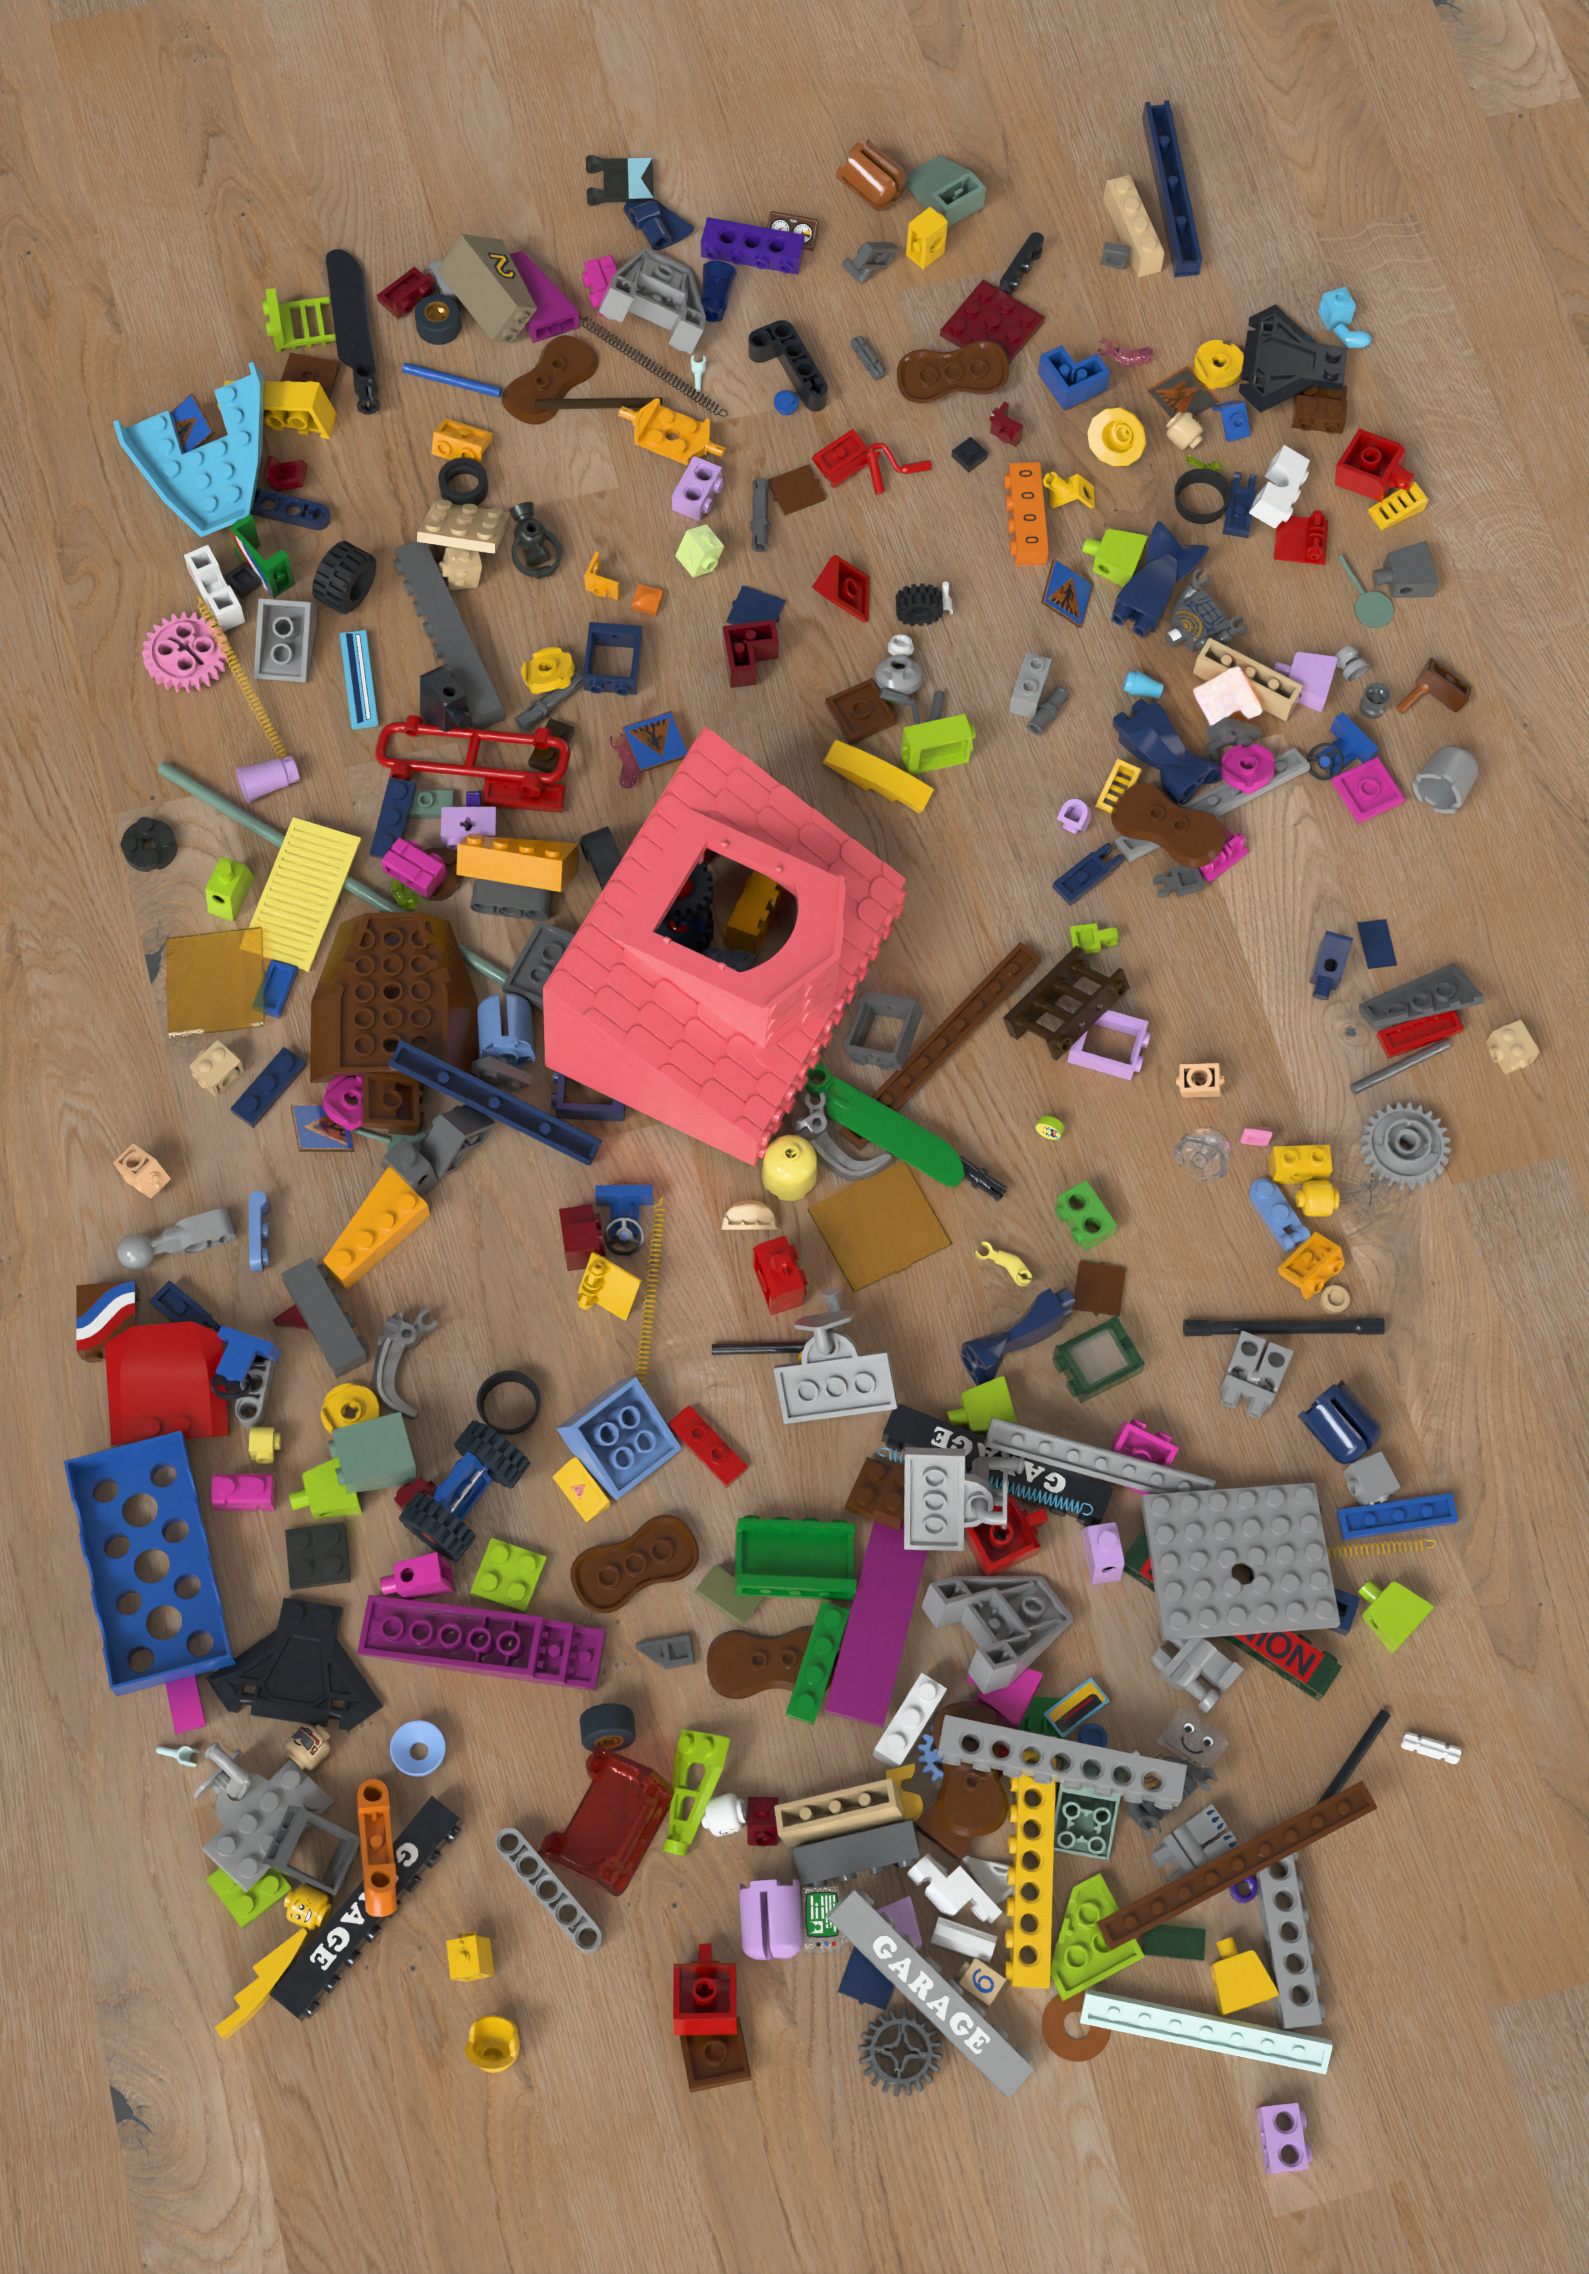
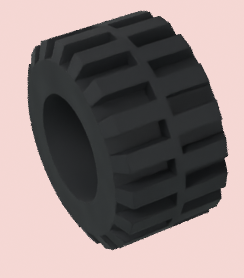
[312,541,377,615]

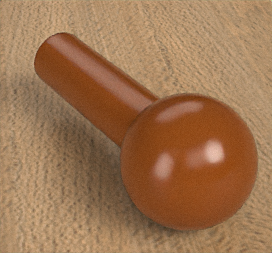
[1396,679,1429,714]

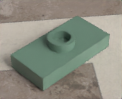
[409,790,454,818]

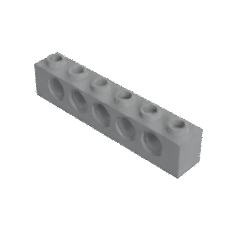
[1254,1852,1325,2031]

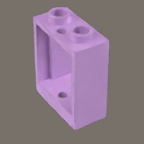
[1067,1010,1151,1081]

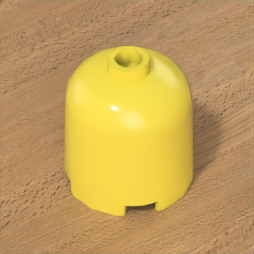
[762,1134,818,1201]

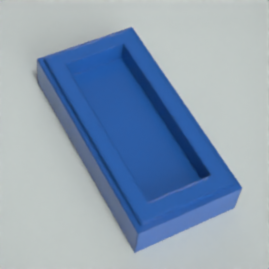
[253,960,298,1019]

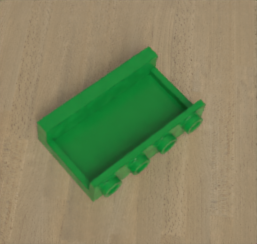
[734,1515,856,1601]

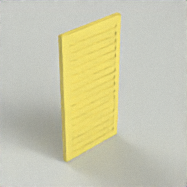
[240,817,362,972]

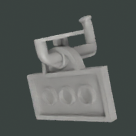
[773,1287,899,1424]
[904,1447,1025,1551]
[193,1742,334,1893]

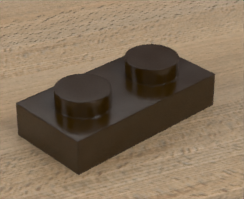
[528,718,575,773]

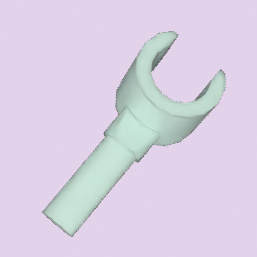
[691,355,706,392]
[156,1746,201,1767]

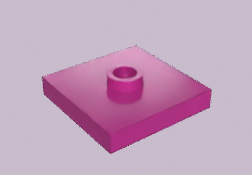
[1331,757,1405,824]

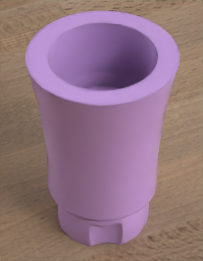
[235,756,300,803]

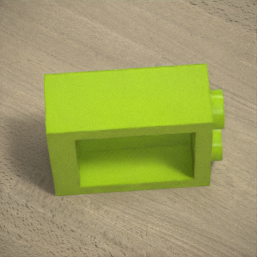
[900,714,976,775]

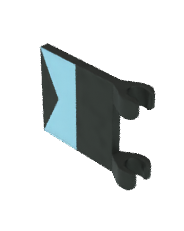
[586,155,654,206]

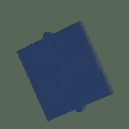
[727,586,785,625]
[838,1946,894,2011]

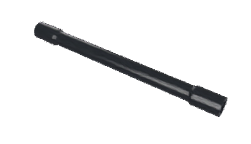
[1183,1318,1385,1337]

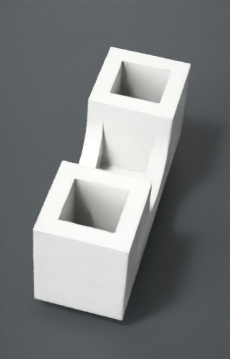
[1249,445,1310,528]
[184,545,245,632]
[873,1673,947,1769]

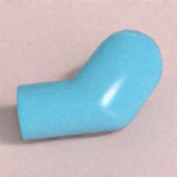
[1334,323,1372,348]

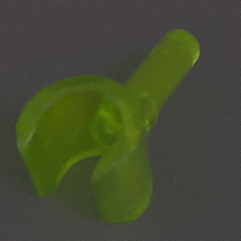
[1186,456,1221,474]

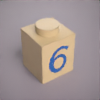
[956,1958,1007,2009]

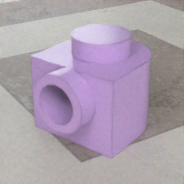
[1057,799,1092,834]

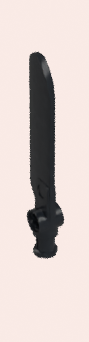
[326,249,380,415]

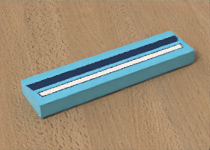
[340,630,379,730]

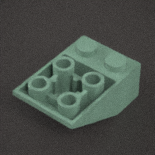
[906,155,986,228]
[1054,1758,1125,1861]

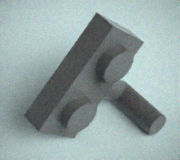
[842,242,899,283]
[1206,716,1262,767]
[471,1056,533,1092]

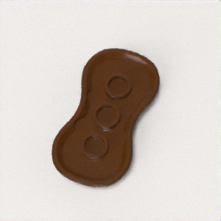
[502,335,599,425]
[897,340,1009,404]
[1111,783,1227,868]
[570,1515,699,1614]
[707,1626,838,1699]
[932,1701,1008,1837]

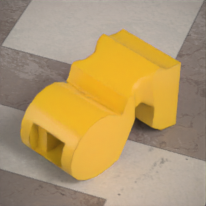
[884,1763,923,1823]

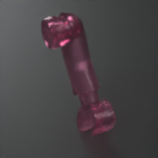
[1097,338,1154,367]
[610,733,639,789]

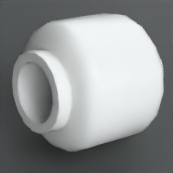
[701,1793,748,1837]

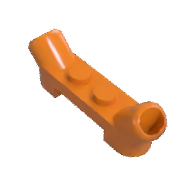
[355,1779,397,1917]

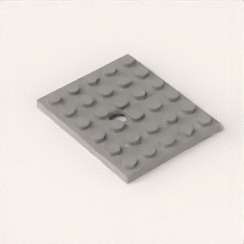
[1141,1483,1340,1641]

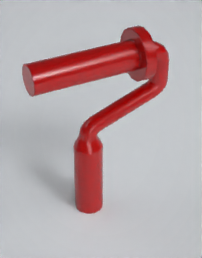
[863,442,932,495]

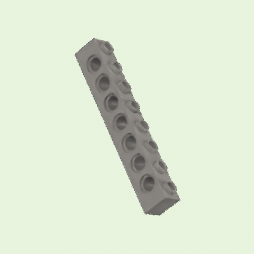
[936,1715,1187,1810]

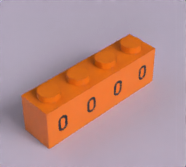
[1003,462,1049,566]

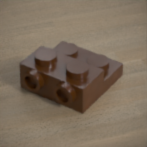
[1292,385,1347,434]
[361,1072,424,1136]
[845,1457,905,1531]

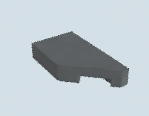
[635,1633,695,1670]

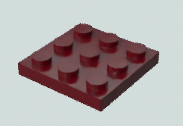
[940,280,1045,364]

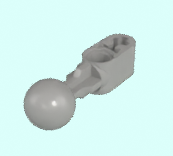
[117,1208,236,1270]

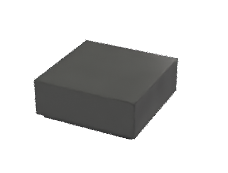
[1101,242,1130,270]

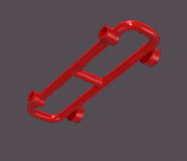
[375,715,571,797]

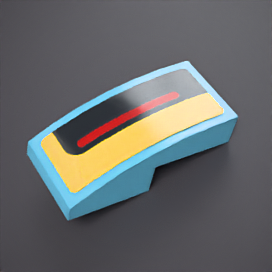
[1044,1678,1110,1738]

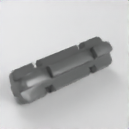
[851,336,885,380]

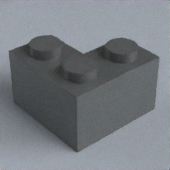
[419,1104,495,1178]

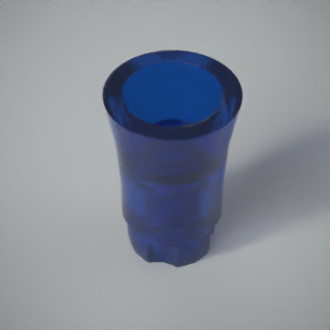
[701,261,737,322]

